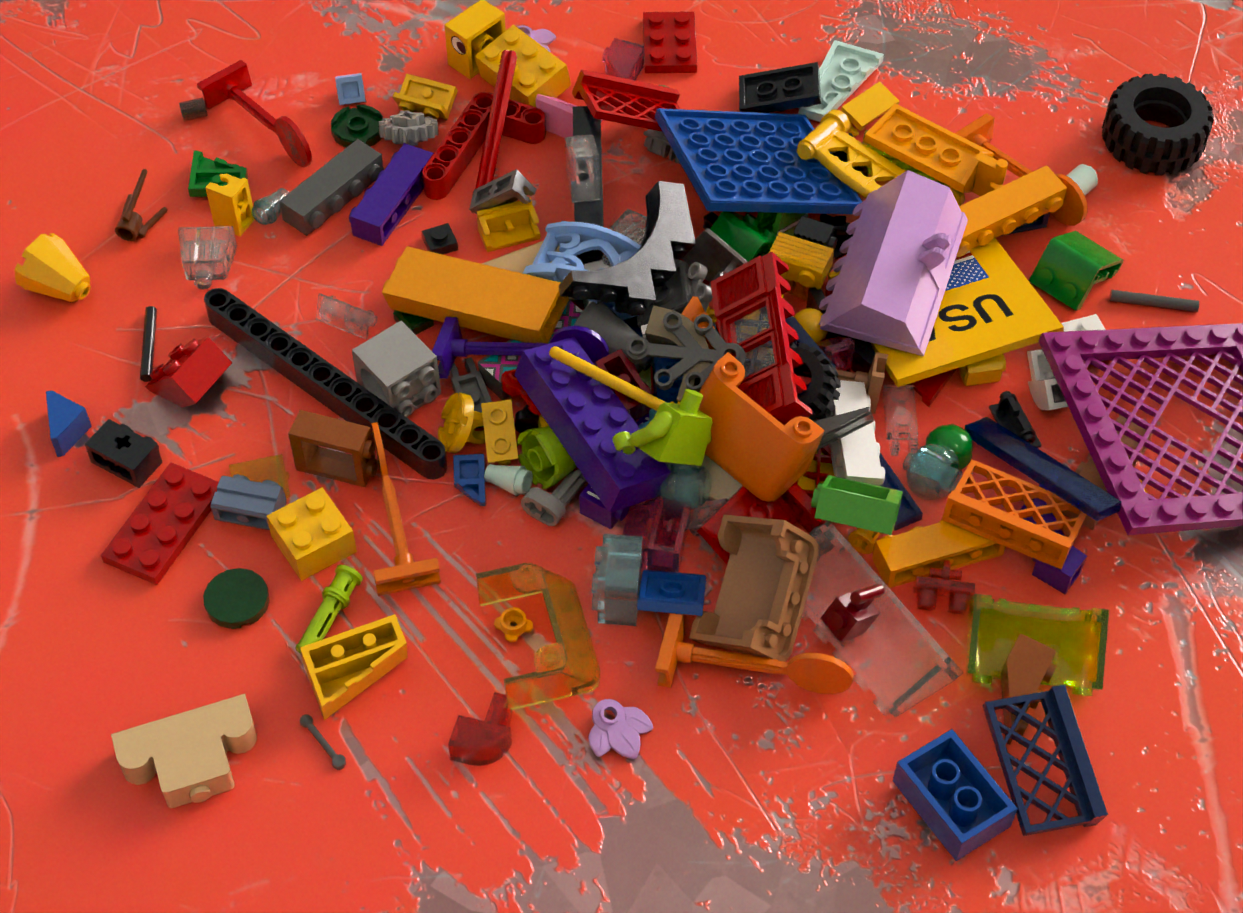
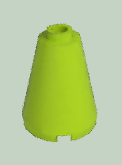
[517,426,577,489]

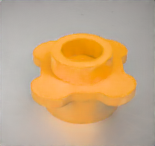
[494,607,533,642]

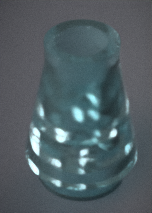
[252,188,289,225]

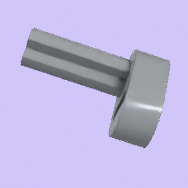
[521,469,586,526]

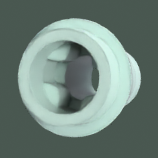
[484,464,533,496]

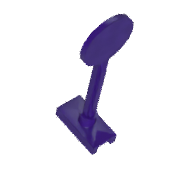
[432,317,609,379]

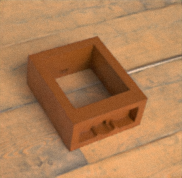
[288,410,378,487]

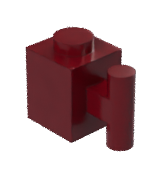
[820,584,884,642]

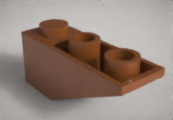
[1000,633,1057,745]

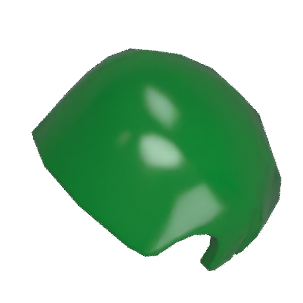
[925,424,973,471]

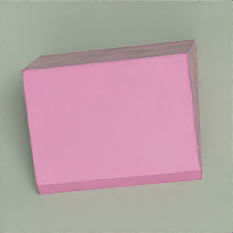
[536,94,603,141]

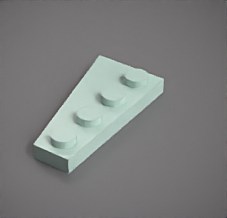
[799,40,884,122]

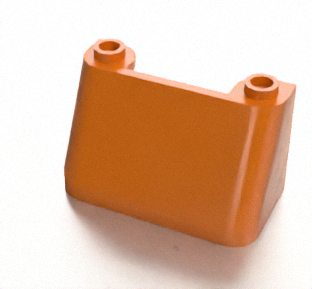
[699,352,825,502]

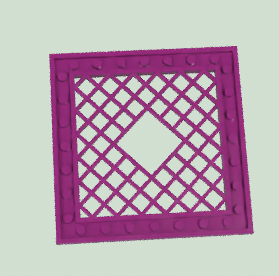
[1038,323,1243,535]

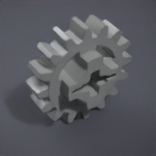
[379,110,438,146]

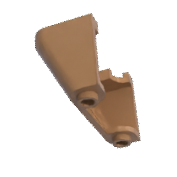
[689,515,818,661]

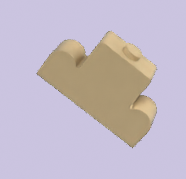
[111,694,257,808]

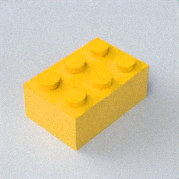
[475,24,571,107]

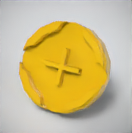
[438,392,485,454]

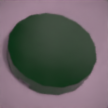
[331,105,383,148]
[203,568,269,629]

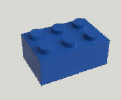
[893,729,1018,861]

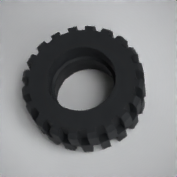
[1102,73,1214,175]

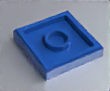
[637,570,706,616]

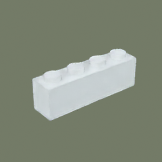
[824,380,885,486]

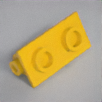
[481,399,519,465]

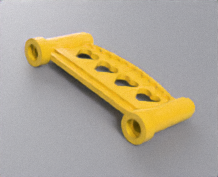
[797,109,965,206]

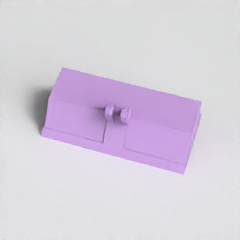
[819,170,968,356]

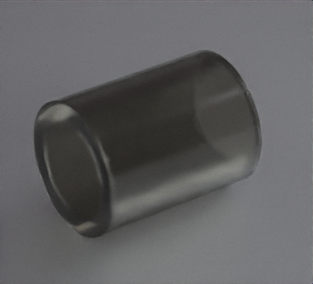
[179,98,208,121]

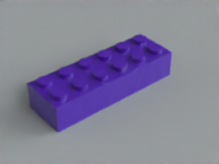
[514,337,671,513]

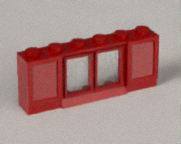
[710,252,813,425]

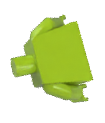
[612,389,713,466]

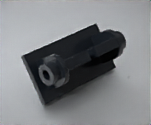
[989,391,1042,454]

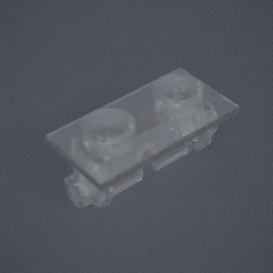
[316,293,378,339]

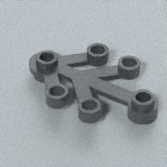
[626,311,746,392]

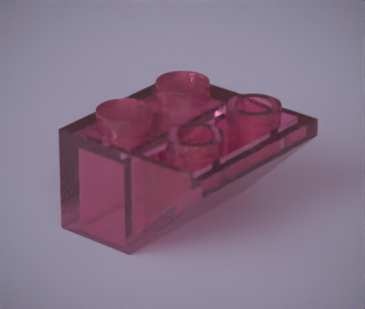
[616,496,691,573]

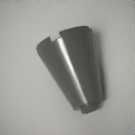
[574,300,654,373]

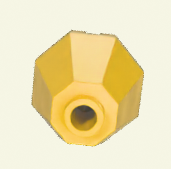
[14,233,91,302]

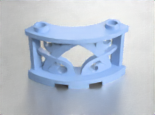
[523,221,641,320]

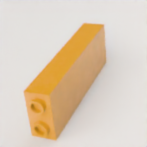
[382,246,569,343]

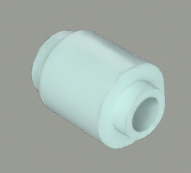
[1066,164,1098,196]

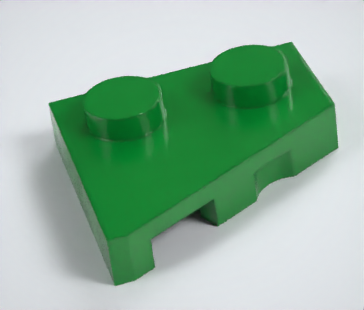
[188,151,248,197]

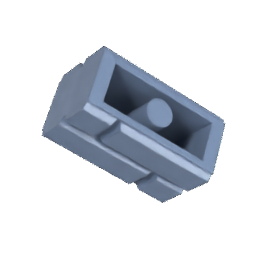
[211,474,286,530]

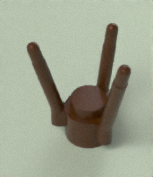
[115,169,167,241]

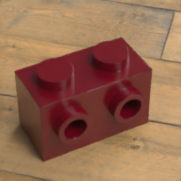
[594,349,653,421]

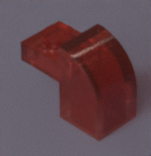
[448,692,513,766]

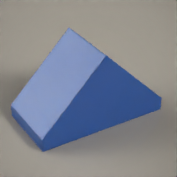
[46,390,92,457]

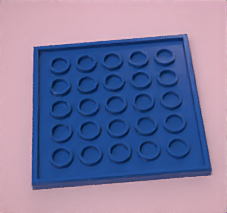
[655,108,863,214]

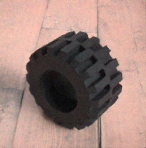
[758,343,841,421]

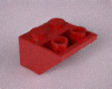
[145,337,232,408]

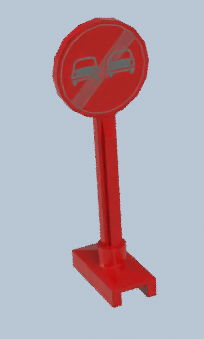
[197,60,312,167]

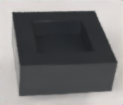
[422,223,458,255]

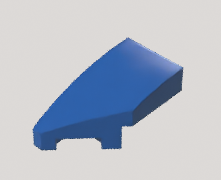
[453,454,486,506]

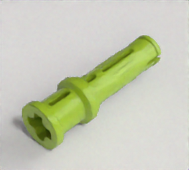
[295,565,363,654]

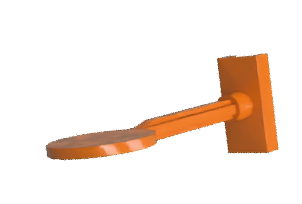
[955,113,1088,226]
[371,422,441,596]
[655,613,854,694]

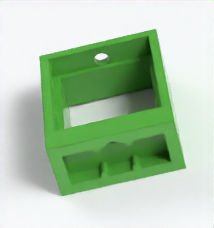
[811,475,903,535]

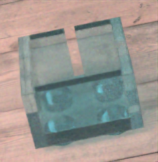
[592,534,643,626]

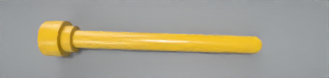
[549,346,680,411]

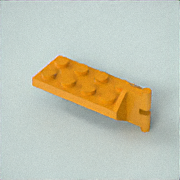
[864,103,1008,196]

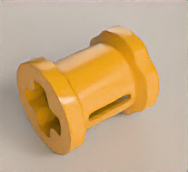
[848,528,884,554]

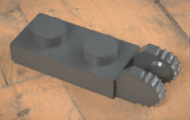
[449,357,492,429]

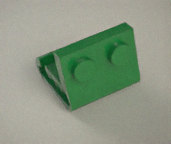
[710,211,778,262]
[1029,231,1124,311]

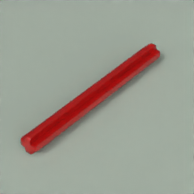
[475,50,517,189]

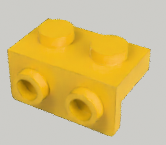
[392,74,458,120]

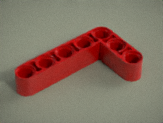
[422,92,546,200]

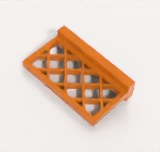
[941,459,1090,570]

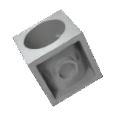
[352,320,441,417]

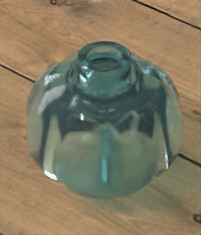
[903,444,962,500]
[655,462,712,516]

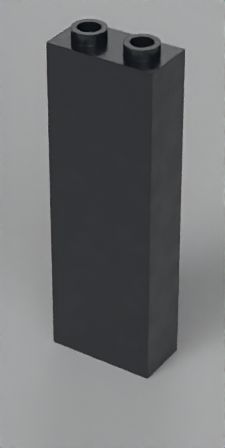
[573,106,604,264]

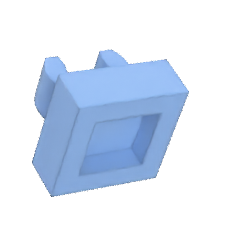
[335,73,366,105]

